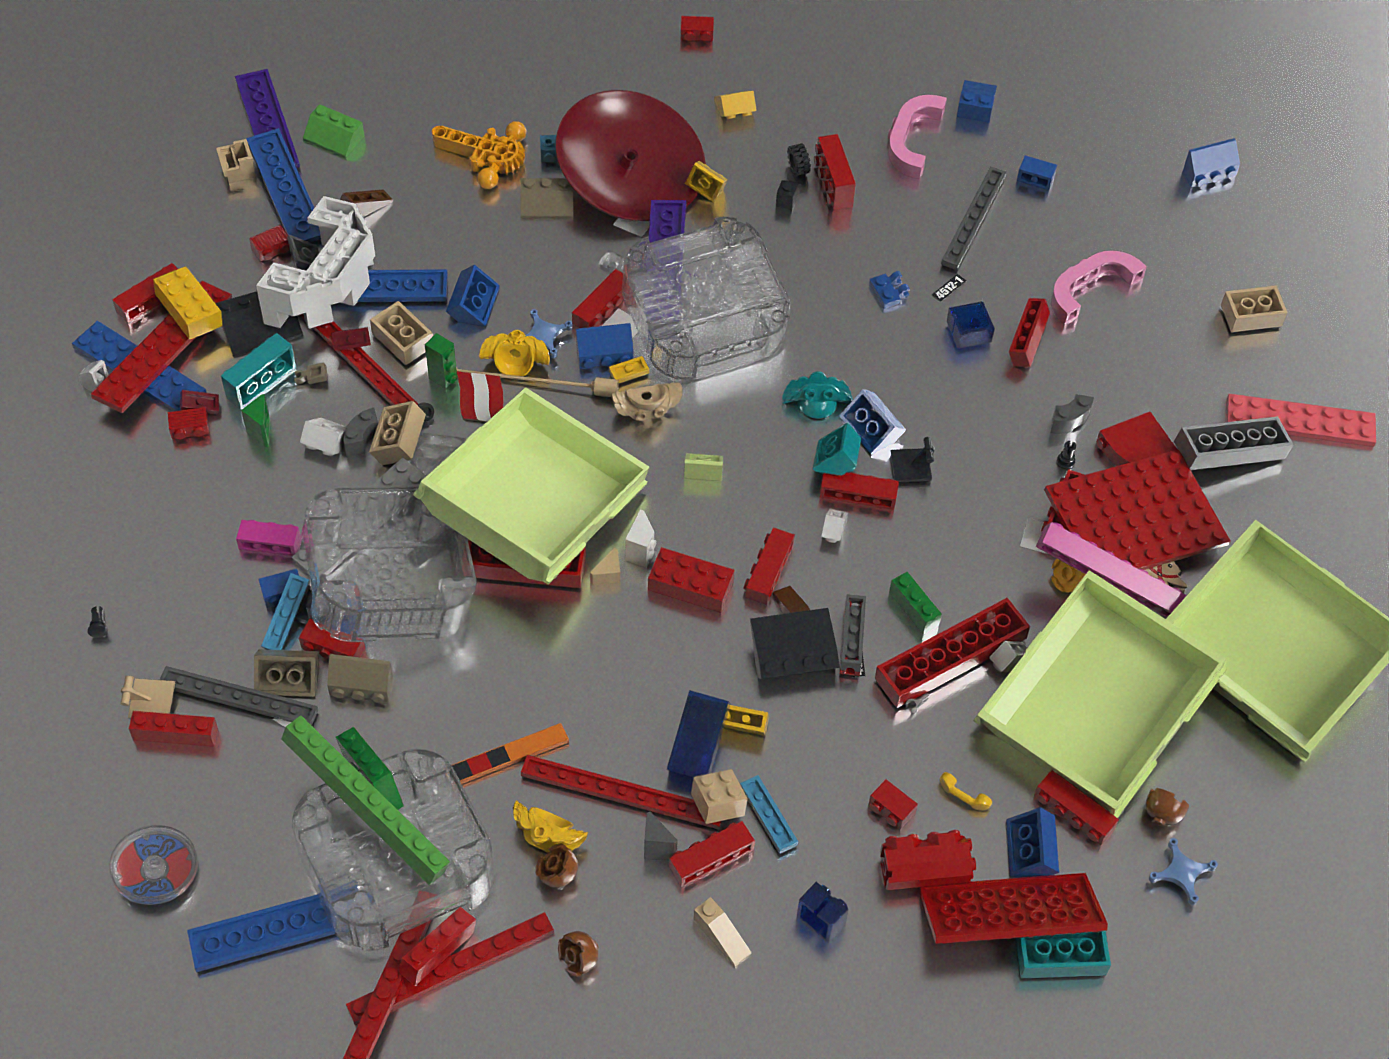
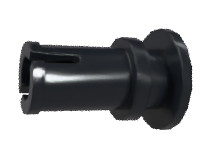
[1057,441,1076,468]
[87,606,108,638]

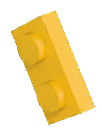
[609,356,649,383]

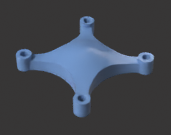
[526,309,572,358]
[1149,838,1218,905]

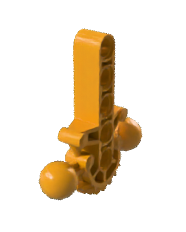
[432,121,527,189]

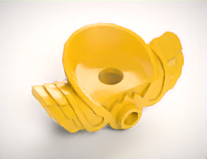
[479,330,550,376]
[513,800,588,853]

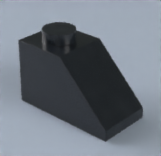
[776,180,802,211]

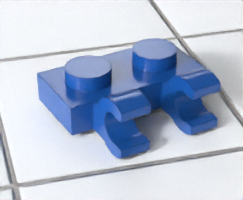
[869,271,910,309]

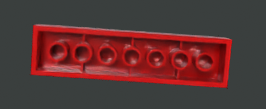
[875,598,1031,708]

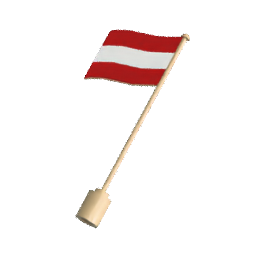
[456,367,619,422]

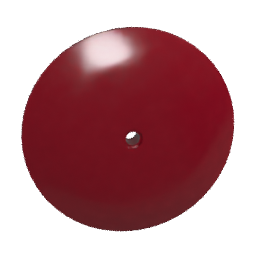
[556,90,706,221]

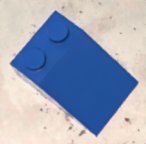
[957,80,997,123]

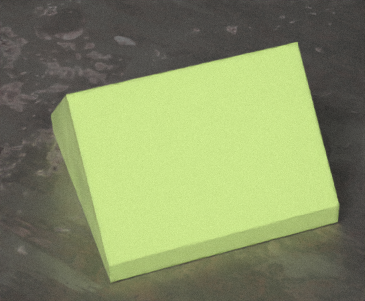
[684,453,723,481]

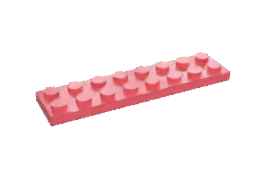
[1227,394,1376,447]

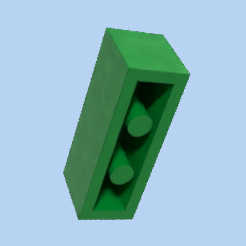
[425,333,457,389]
[889,572,942,635]

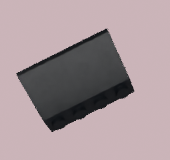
[215,291,303,356]
[750,608,840,679]

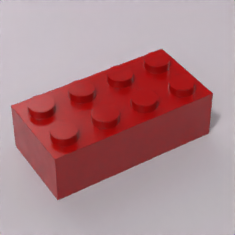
[814,134,856,210]
[648,547,735,613]

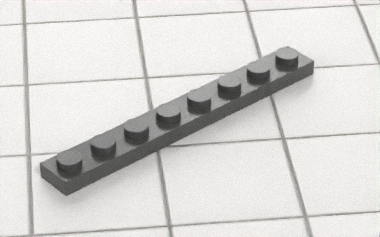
[941,166,1006,270]
[159,666,318,725]

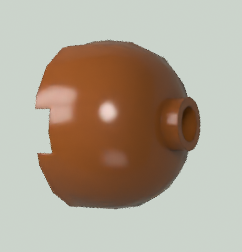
[1146,788,1189,826]
[535,844,578,888]
[558,931,599,977]

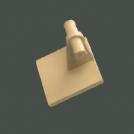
[120,676,175,719]

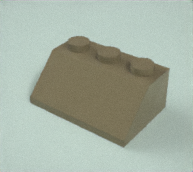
[521,178,573,218]
[254,649,319,697]
[327,654,394,703]

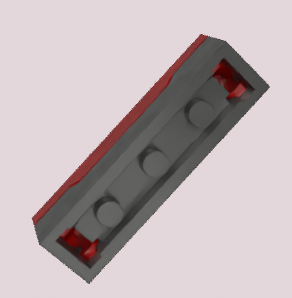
[840,594,866,676]

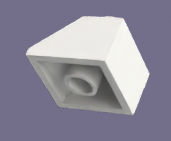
[300,418,346,456]
[625,510,656,568]

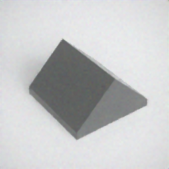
[287,235,319,271]
[644,811,678,861]

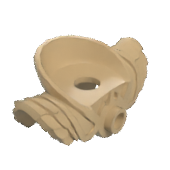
[612,382,682,421]

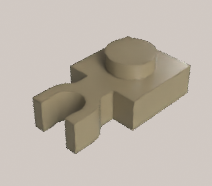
[294,362,327,384]

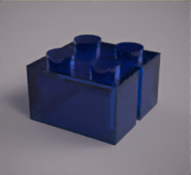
[946,301,995,349]
[797,882,849,943]

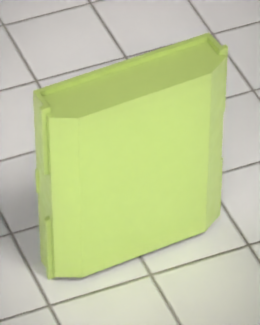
[413,388,649,585]
[1166,520,1389,763]
[973,570,1227,818]

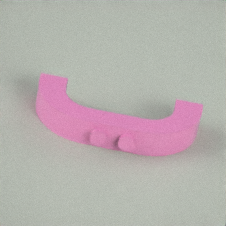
[888,95,947,179]
[1051,251,1147,325]

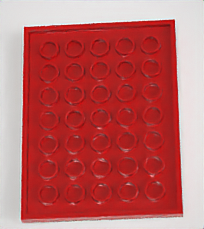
[1044,449,1231,570]

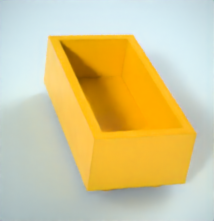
[153,266,223,340]

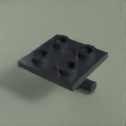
[890,437,935,482]

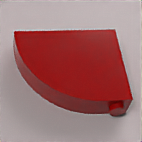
[1096,411,1177,466]

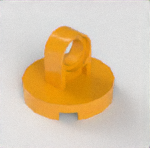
[1051,558,1086,593]

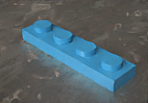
[261,573,310,650]
[740,775,798,854]

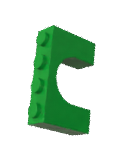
[336,727,404,810]

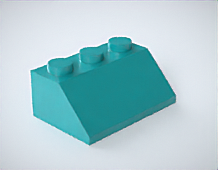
[812,422,861,475]

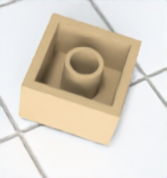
[691,769,747,824]

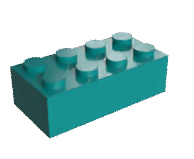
[221,333,296,410]
[1015,931,1111,978]

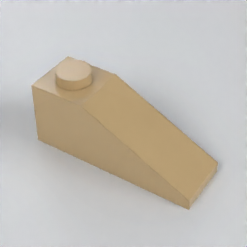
[693,897,751,966]

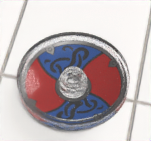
[109,825,198,905]

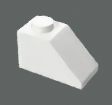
[78,360,108,392]
[821,509,848,543]
[989,641,1027,672]

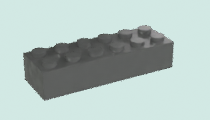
[1174,416,1294,470]

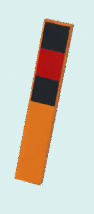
[447,723,569,787]

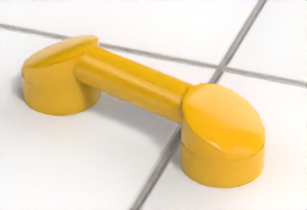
[940,772,992,811]

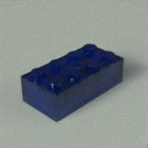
[666,690,731,778]

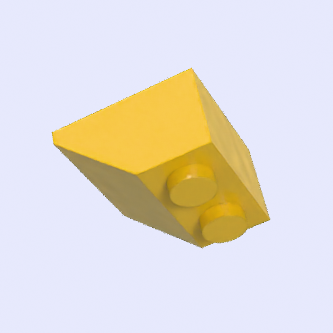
[714,91,757,119]
[685,161,728,203]

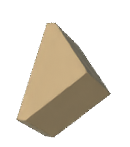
[590,547,620,585]

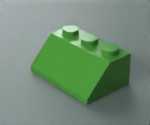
[303,104,365,158]

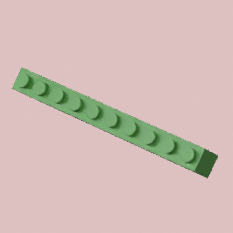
[281,715,450,886]

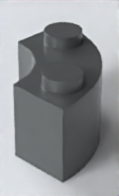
[1050,394,1094,434]
[344,408,378,458]

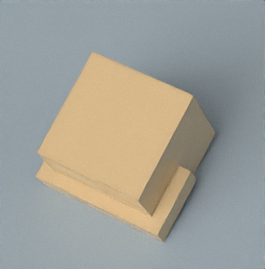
[216,139,256,183]

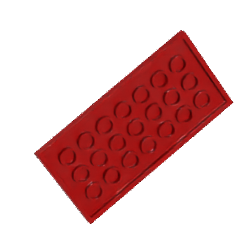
[919,873,1108,944]

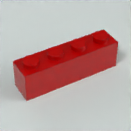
[112,263,178,323]
[572,269,633,328]
[1009,298,1050,367]
[820,472,899,510]
[743,527,795,605]
[129,711,218,747]
[1034,770,1119,845]
[669,821,755,887]
[399,907,476,986]

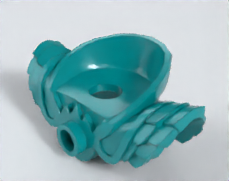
[782,371,853,419]

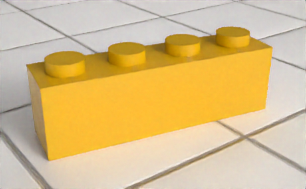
[684,697,769,736]

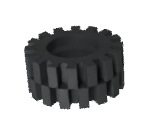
[787,143,811,176]

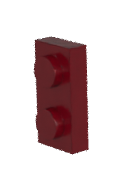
[331,327,371,351]
[180,390,219,414]

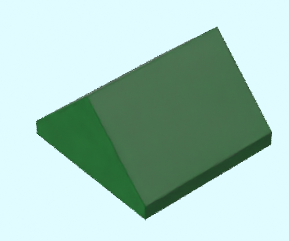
[241,394,270,447]

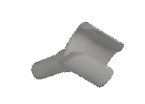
[906,693,929,713]

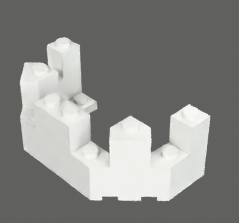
[256,196,375,329]

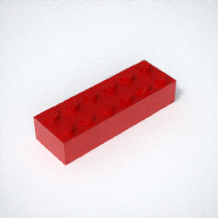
[464,539,586,588]

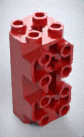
[880,830,976,890]

